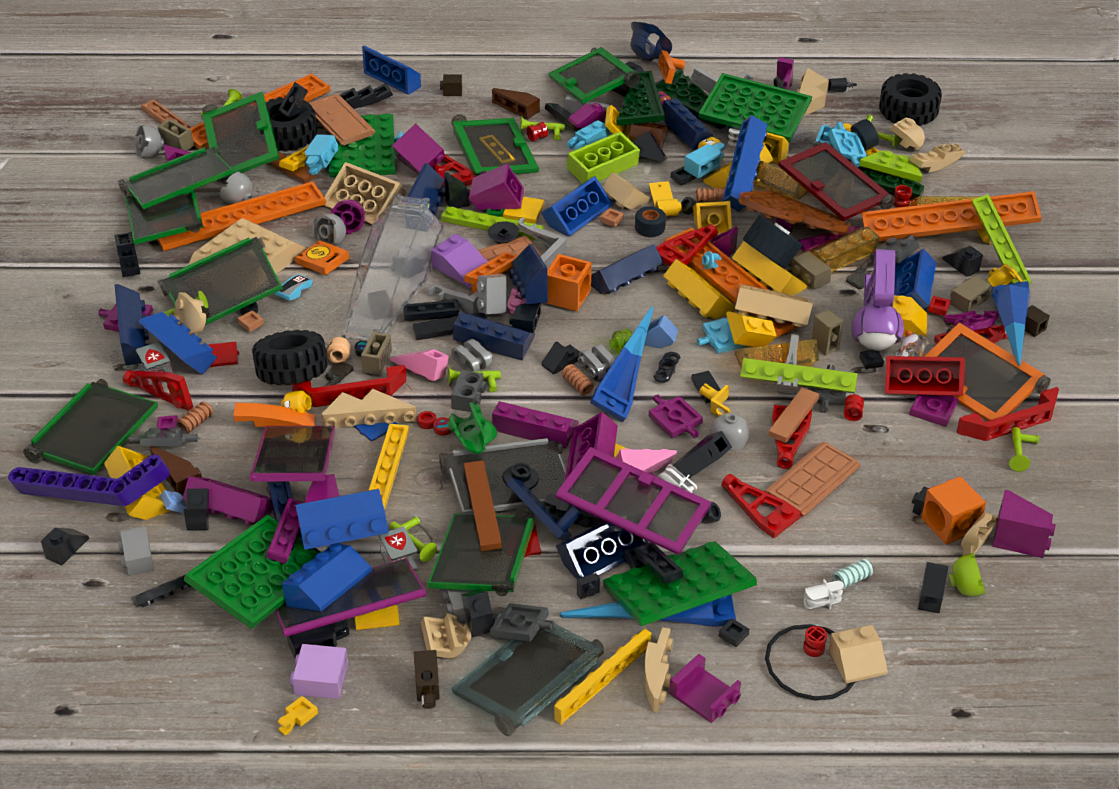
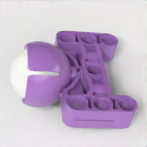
[851,249,904,351]

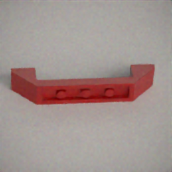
[291,365,406,407]
[956,387,1059,441]

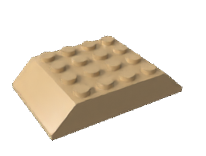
[188,218,307,301]

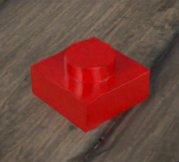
[928,296,951,316]

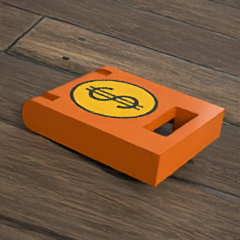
[294,240,350,275]

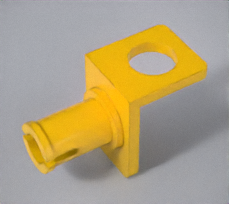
[987,264,1023,287]
[699,383,730,416]

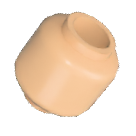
[326,337,351,364]

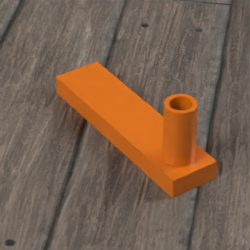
[657,50,685,84]
[464,252,518,295]

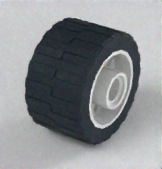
[743,215,802,269]

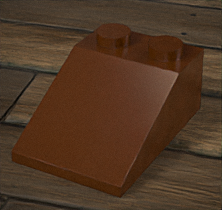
[629,122,670,148]

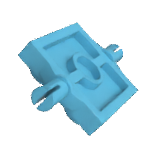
[828,122,867,167]
[697,318,746,354]

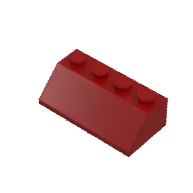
[885,356,966,396]

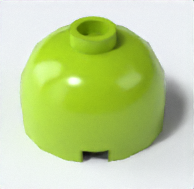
[949,553,986,597]

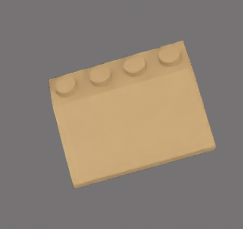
[322,162,406,226]
[735,284,813,327]

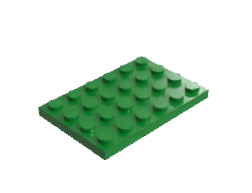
[699,73,812,142]
[329,113,396,178]
[184,515,322,629]
[603,541,757,626]

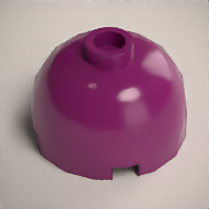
[331,199,365,235]

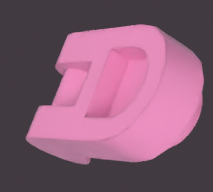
[507,288,525,315]

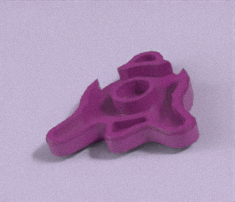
[944,311,999,331]

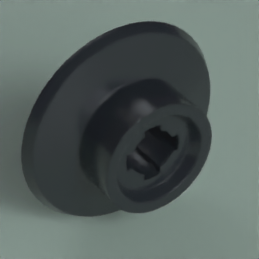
[488,221,519,244]
[503,462,539,490]

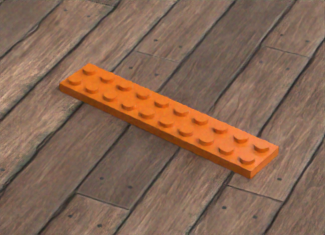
[189,73,331,149]
[152,181,326,251]
[862,191,1042,243]
[664,228,804,338]

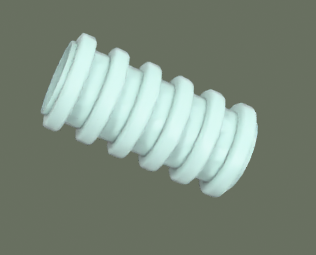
[833,558,873,589]

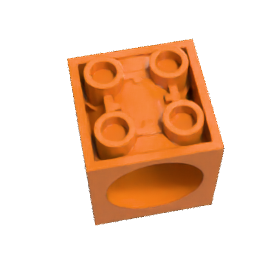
[547,254,592,312]
[921,476,986,545]

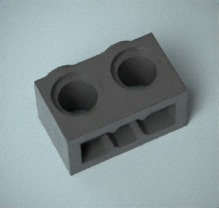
[451,370,486,412]

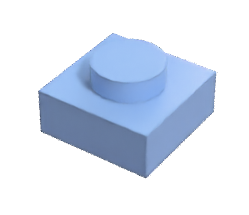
[160,490,186,514]

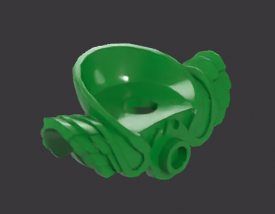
[447,401,497,454]

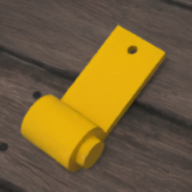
[649,181,682,216]

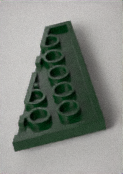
[655,69,726,129]
[616,71,665,126]
[823,158,925,200]

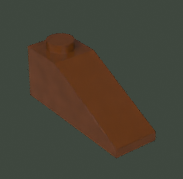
[492,88,540,120]
[150,446,202,496]

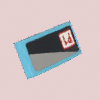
[275,274,313,301]

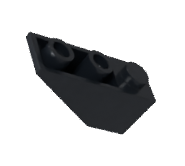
[672,431,732,478]

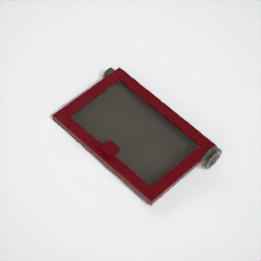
[778,141,895,221]

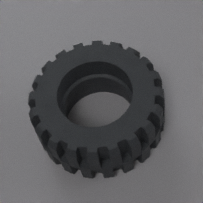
[879,73,942,126]
[254,97,317,152]
[252,330,328,386]

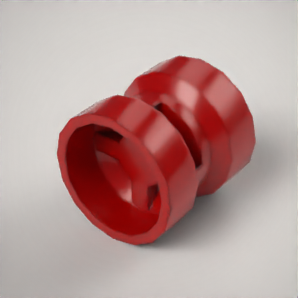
[526,122,548,142]
[893,185,912,208]
[844,394,864,421]
[803,626,827,657]

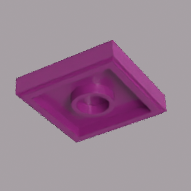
[909,395,959,427]

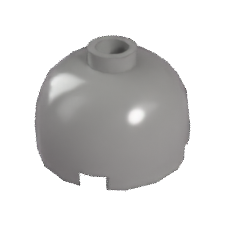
[135,125,164,158]
[220,172,253,204]
[312,213,346,246]
[710,413,749,451]

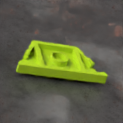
[859,151,923,182]

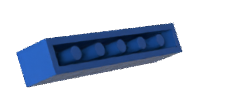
[722,115,767,211]

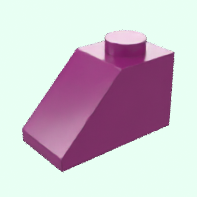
[568,103,606,128]

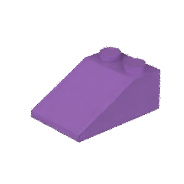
[431,233,488,288]

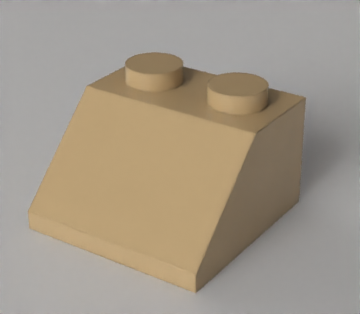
[602,172,651,210]
[829,625,888,684]

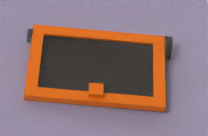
[924,323,1051,421]

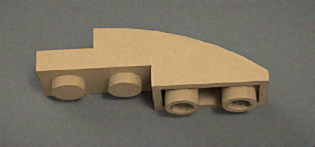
[909,143,966,172]
[644,627,674,713]

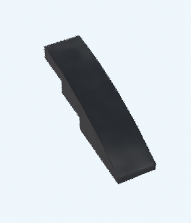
[340,83,393,109]
[114,232,141,277]

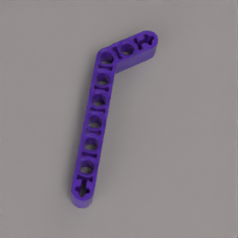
[8,455,170,506]

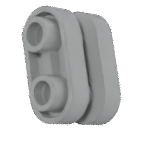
[452,339,493,371]
[578,344,616,380]

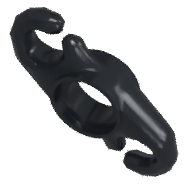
[653,352,681,383]

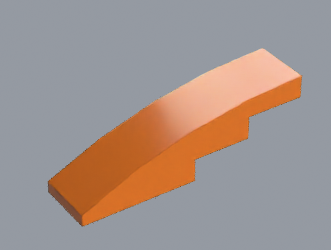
[233,403,316,427]

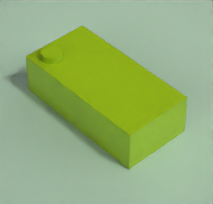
[566,131,640,183]

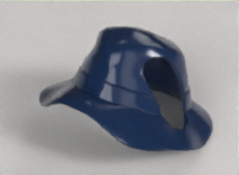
[630,22,672,61]

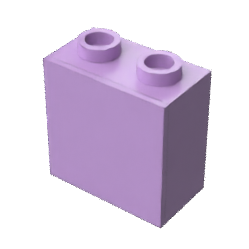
[290,644,348,699]

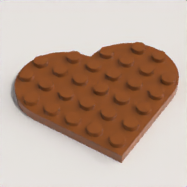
[738,191,851,235]

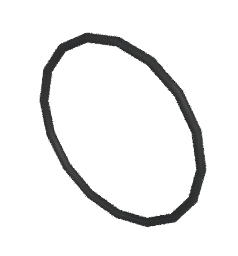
[765,624,855,701]

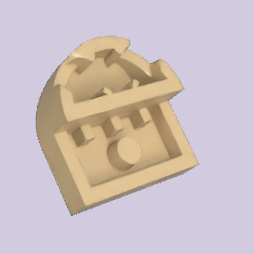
[890,117,925,150]
[174,292,206,335]
[961,511,998,555]
[420,613,471,658]

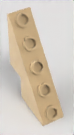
[797,68,829,117]
[321,389,417,428]

